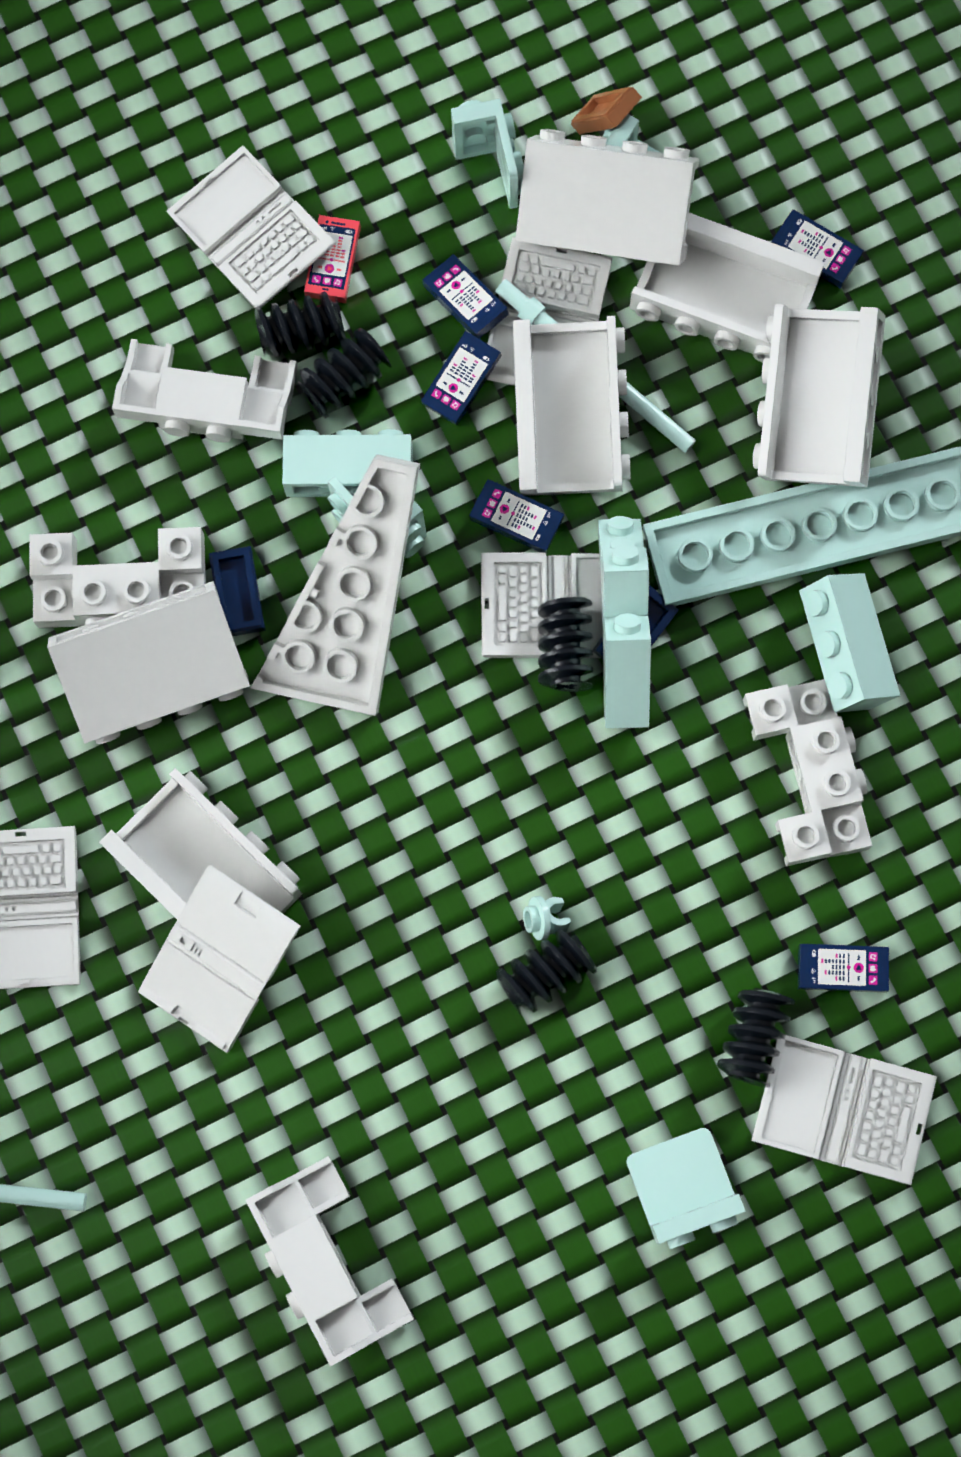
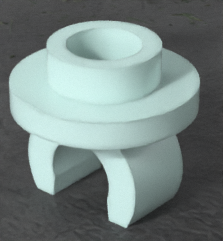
[523,896,571,941]

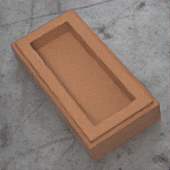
[571,87,642,135]

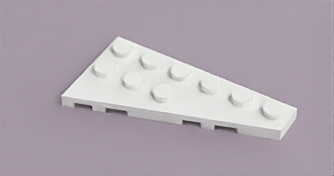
[251,454,420,716]

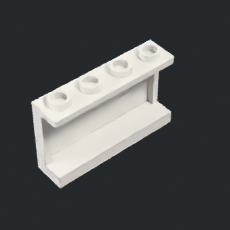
[515,129,699,266]
[629,213,825,363]
[753,304,886,487]
[513,316,631,496]
[47,581,250,744]
[99,768,302,919]

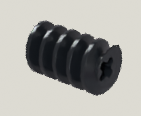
[254,291,346,357]
[298,328,392,419]
[538,597,593,692]
[496,929,597,1017]
[717,988,795,1088]

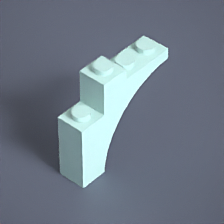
[598,516,651,728]

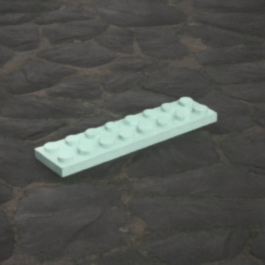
[642,446,961,606]

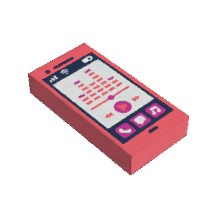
[304,215,361,303]

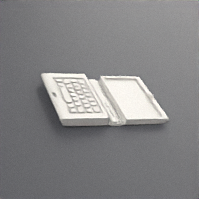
[166,146,336,308]
[487,237,613,386]
[481,552,603,658]
[0,826,81,989]
[138,865,301,1054]
[751,1035,937,1185]

